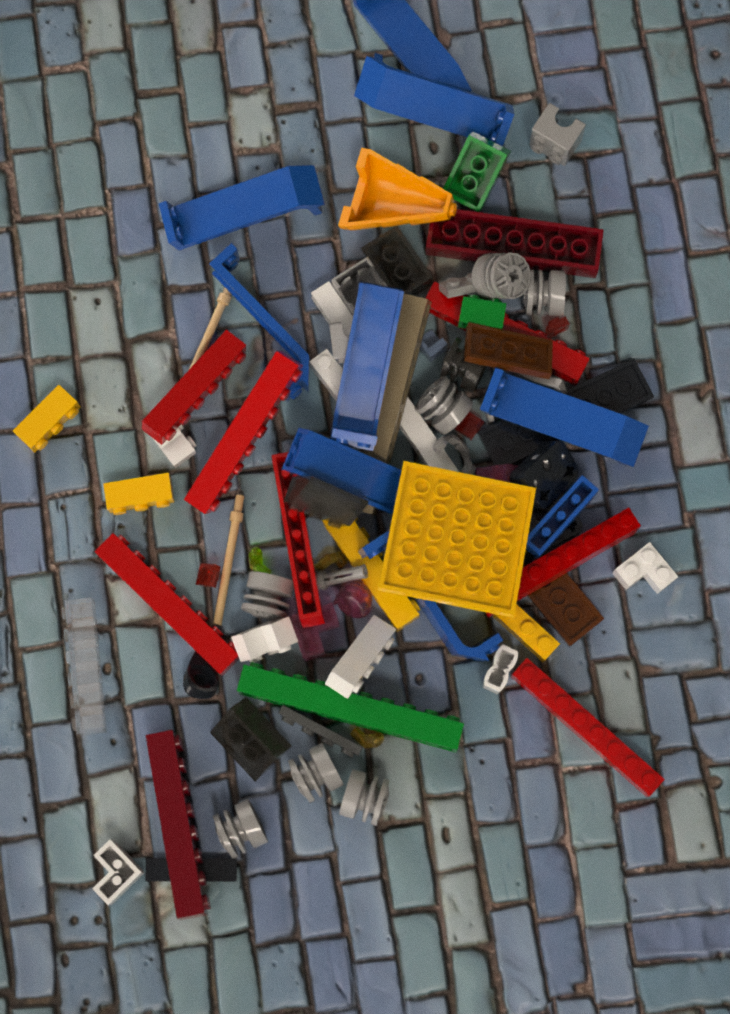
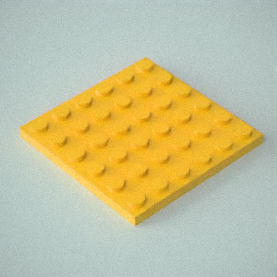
[378,461,536,618]

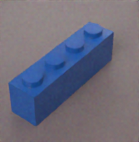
[526,475,599,559]

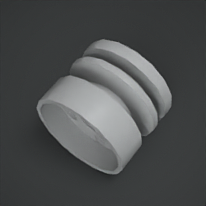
[472,253,531,299]
[523,270,566,316]
[414,376,473,435]
[241,571,294,620]
[288,743,344,803]
[339,769,390,826]
[213,799,268,859]

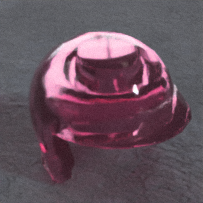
[333,581,373,619]

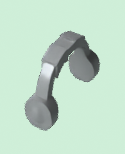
[433,434,476,475]

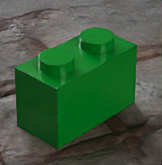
[458,295,507,329]

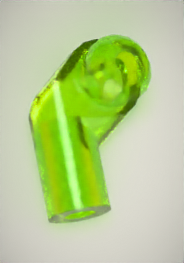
[248,547,272,574]

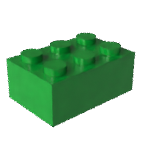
[443,132,511,212]

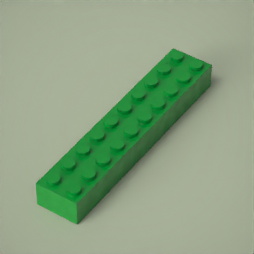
[236,662,464,753]

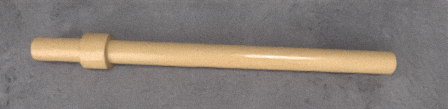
[189,288,232,369]
[213,495,245,626]

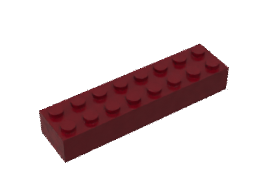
[426,209,604,278]
[145,730,211,920]

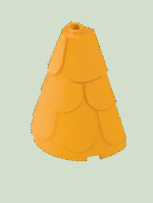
[338,147,457,231]

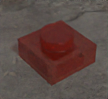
[545,316,570,339]
[454,411,484,441]
[196,563,221,588]

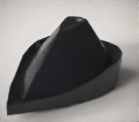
[183,651,219,699]

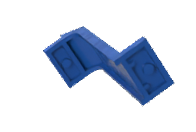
[353,0,472,92]
[354,53,514,147]
[158,165,325,251]
[209,243,310,402]
[330,281,404,451]
[480,368,649,467]
[282,428,401,515]
[358,531,503,662]

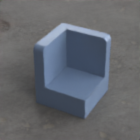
[420,330,448,363]

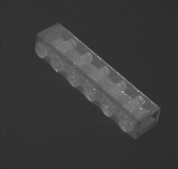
[62,598,107,736]

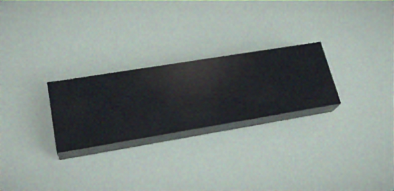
[145,858,237,882]

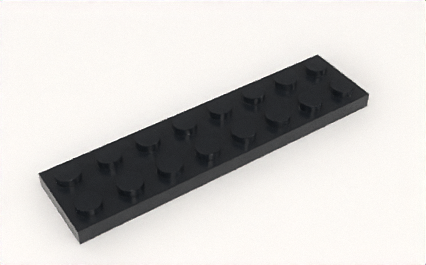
[477,358,654,472]

